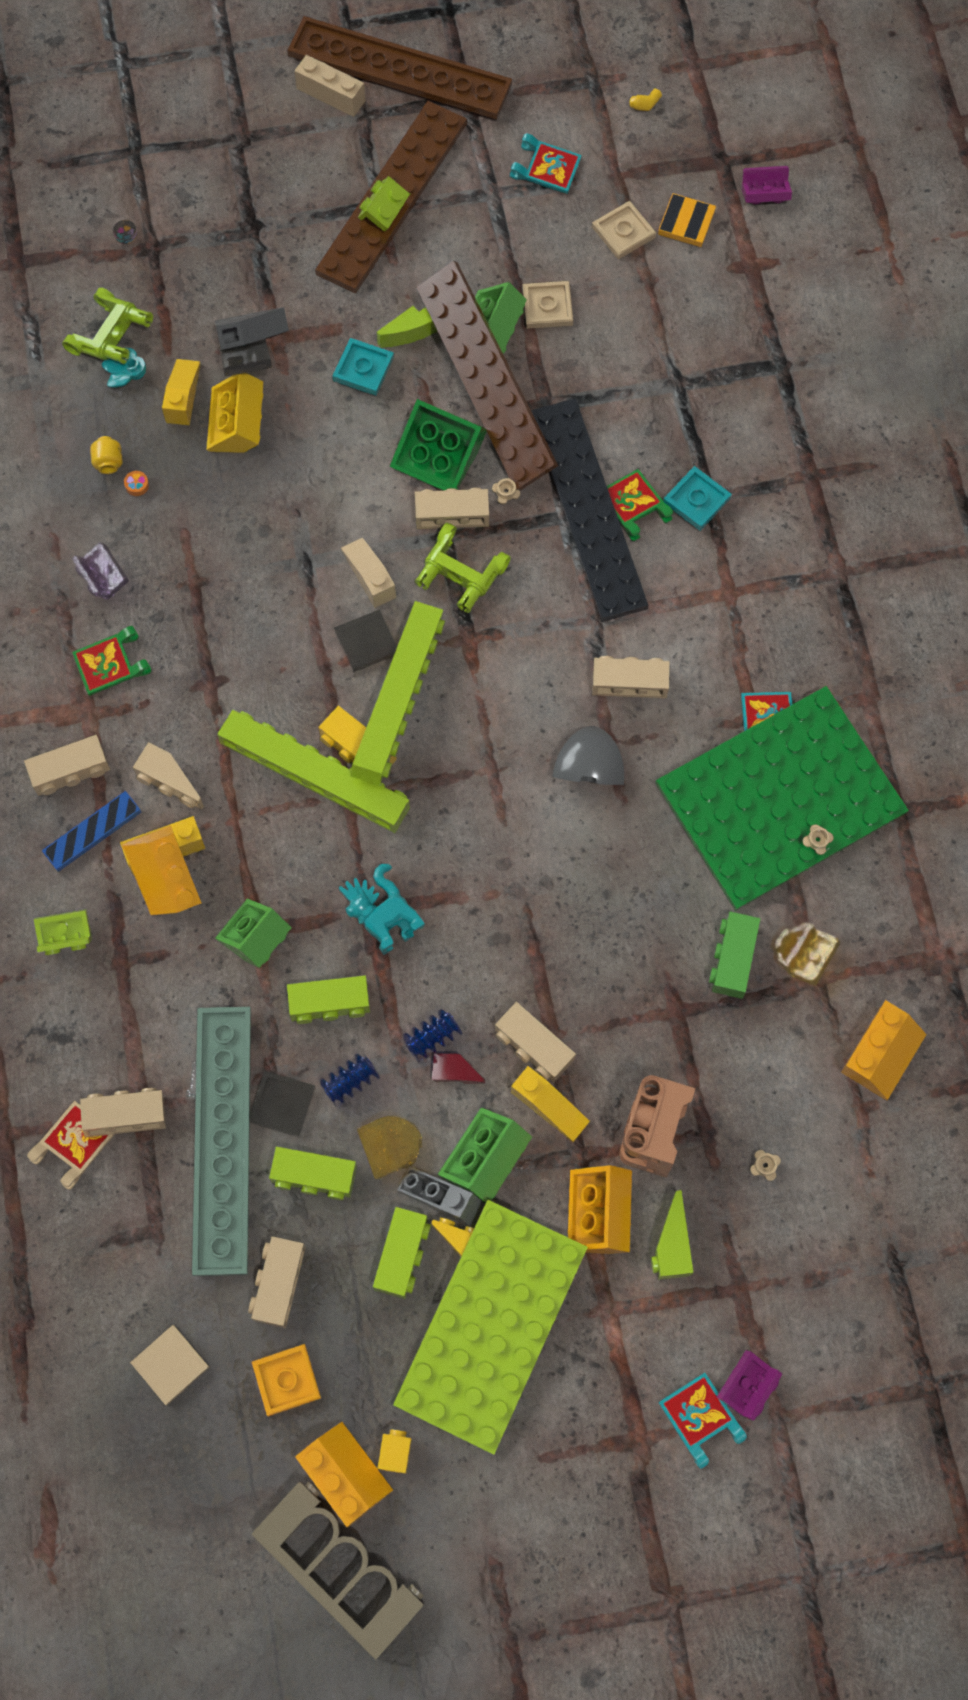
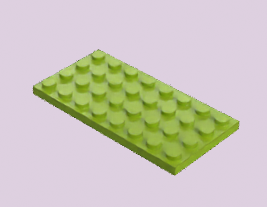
[393,1200,588,1455]

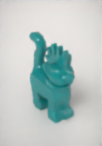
[339,864,425,955]

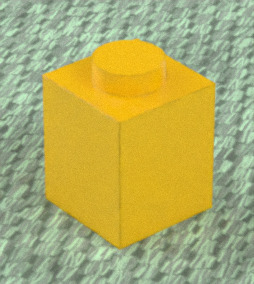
[377,1429,412,1474]

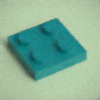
[332,338,394,396]
[663,466,732,531]

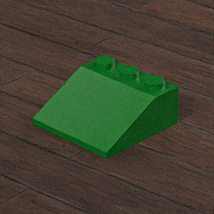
[389,399,487,491]

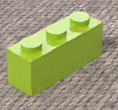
[287,975,370,1024]
[269,1147,357,1200]
[373,1207,431,1299]

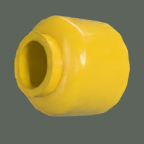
[90,436,123,474]

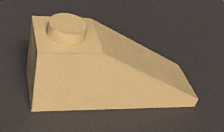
[341,538,396,608]

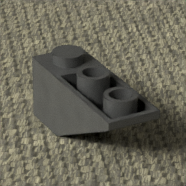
[215,307,289,350]
[397,1166,485,1228]

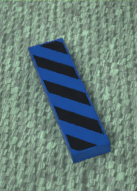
[42,791,142,872]

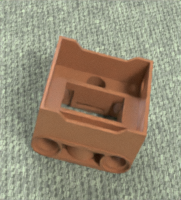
[619,1075,695,1178]

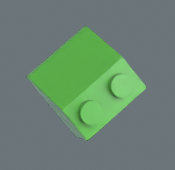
[215,899,292,968]

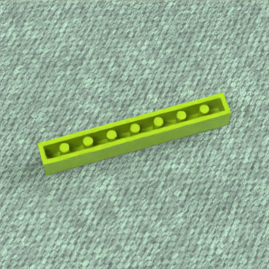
[351,601,445,786]
[217,710,410,833]

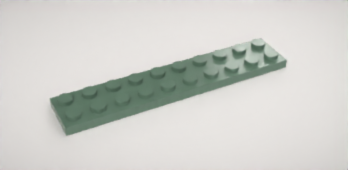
[192,1007,251,1276]

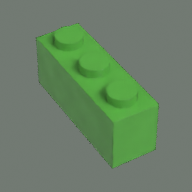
[709,912,760,999]

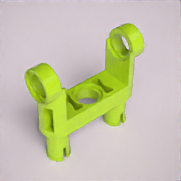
[62,288,153,364]
[415,522,511,613]

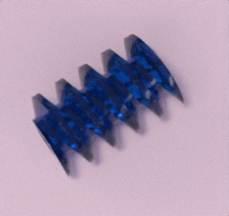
[403,1009,463,1063]
[319,1054,380,1107]

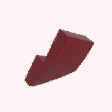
[432,1054,485,1084]

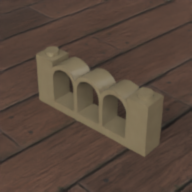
[252,1481,425,1660]

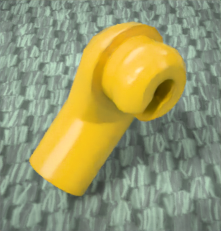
[629,88,662,111]

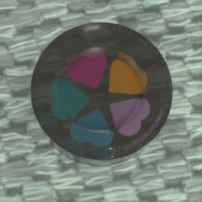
[113,220,137,244]

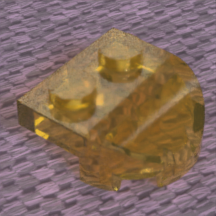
[775,923,841,986]
[357,1116,422,1179]

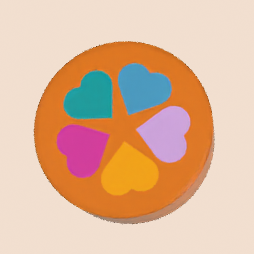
[124,471,149,496]

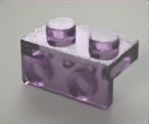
[72,542,129,600]

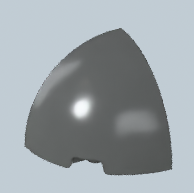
[553,726,624,785]

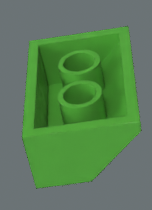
[475,282,527,354]
[438,1108,532,1204]

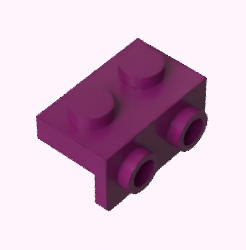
[742,166,792,204]
[717,1350,782,1421]

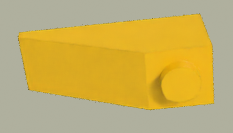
[162,359,201,425]
[511,1066,590,1142]

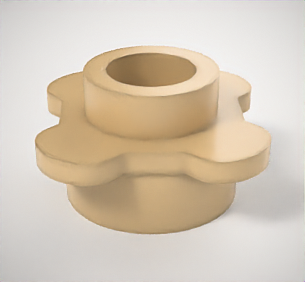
[492,478,520,504]
[803,825,833,855]
[750,1150,781,1181]

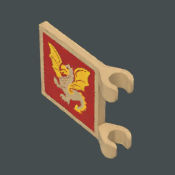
[27,1101,115,1190]

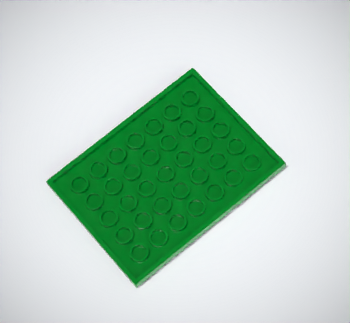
[655,686,909,911]

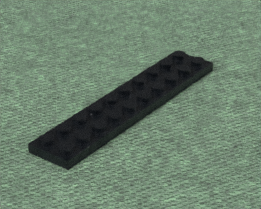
[531,398,649,622]

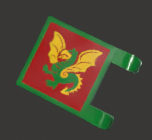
[607,469,673,542]
[72,626,152,696]

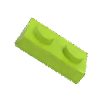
[358,176,410,232]
[34,909,92,955]

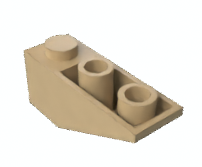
[133,742,204,810]

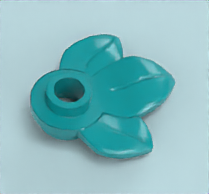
[101,348,146,388]

